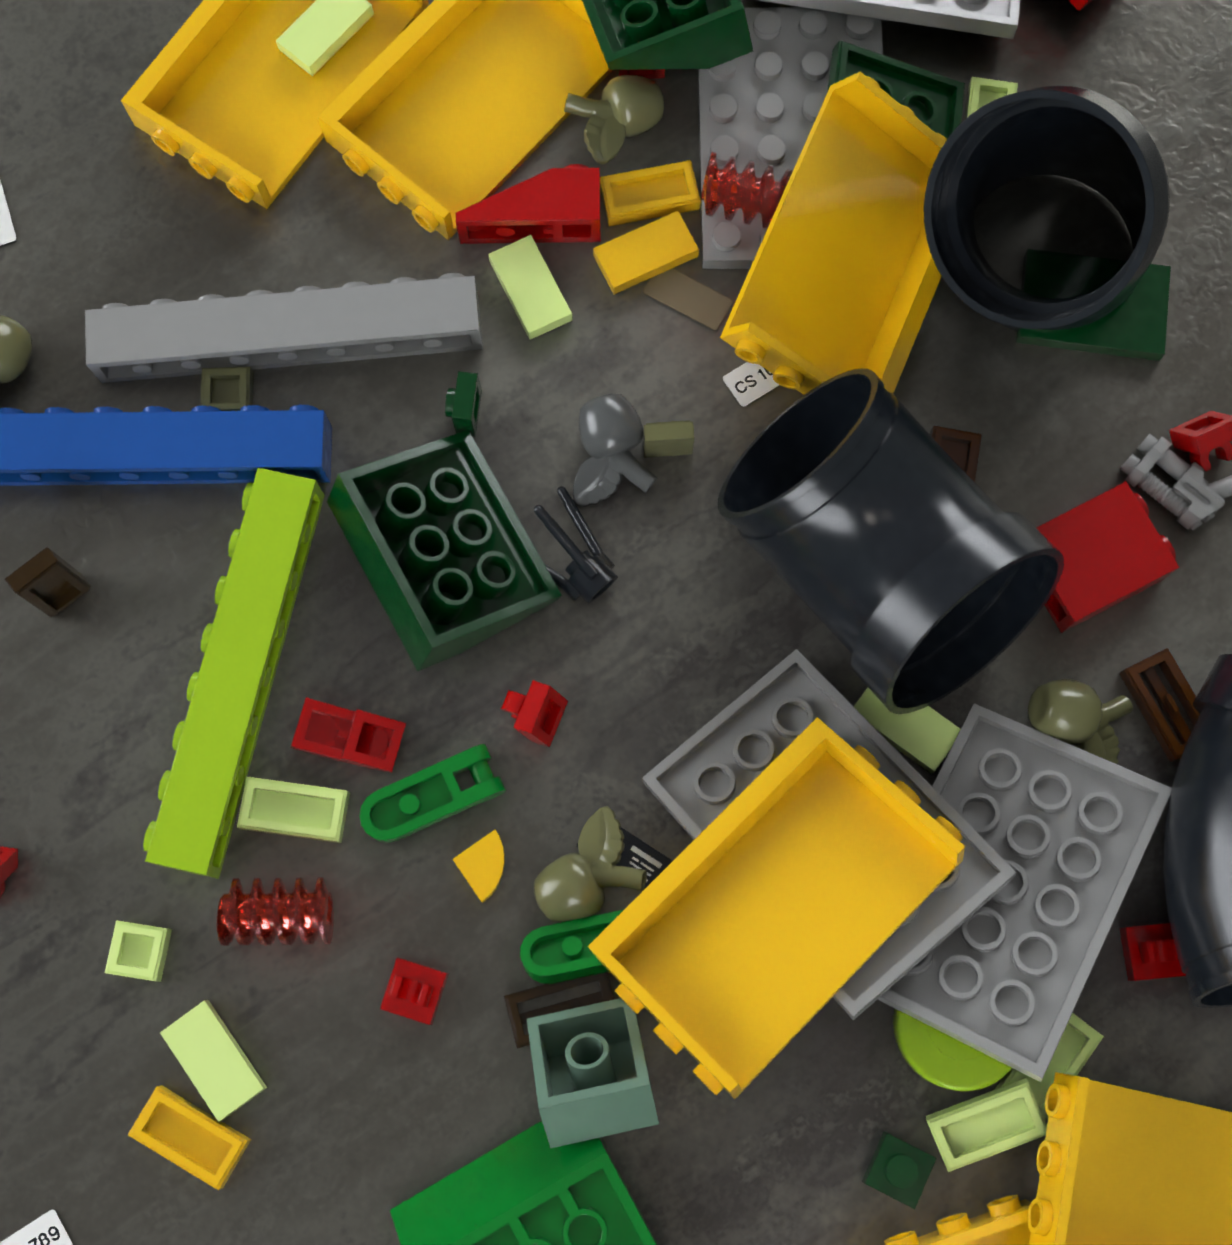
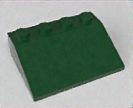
[582,0,753,70]
[327,430,562,671]

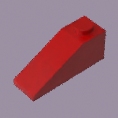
[455,164,601,244]

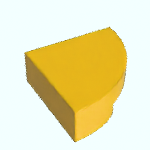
[452,829,505,903]

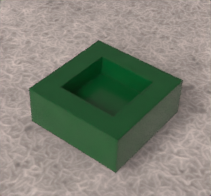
[445,371,482,437]
[862,1132,937,1209]

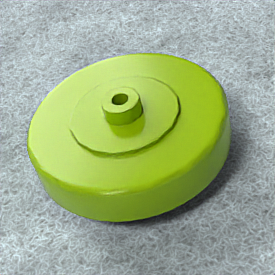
[893,1008,1012,1091]

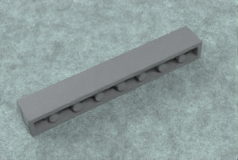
[85,273,483,383]

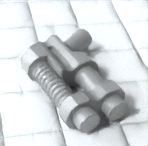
[1119,434,1232,531]

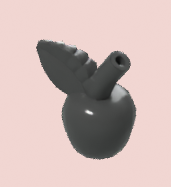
[573,393,657,507]

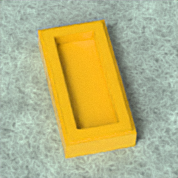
[600,160,701,227]
[593,211,699,295]
[128,1085,252,1190]

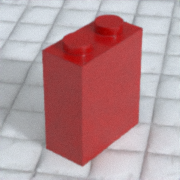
[1036,481,1179,633]

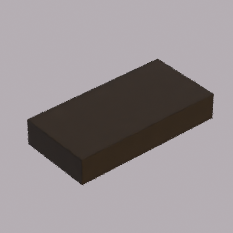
[4,547,91,617]

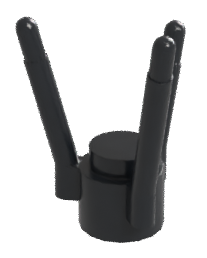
[534,486,618,604]

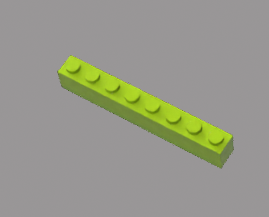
[143,468,325,879]

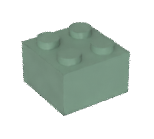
[527,998,659,1148]

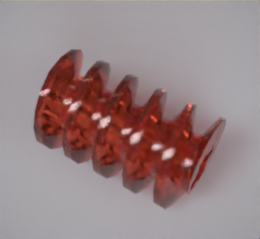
[701,152,793,229]
[217,877,334,946]

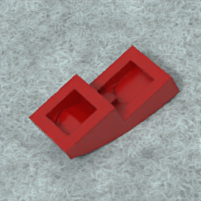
[290,697,406,773]

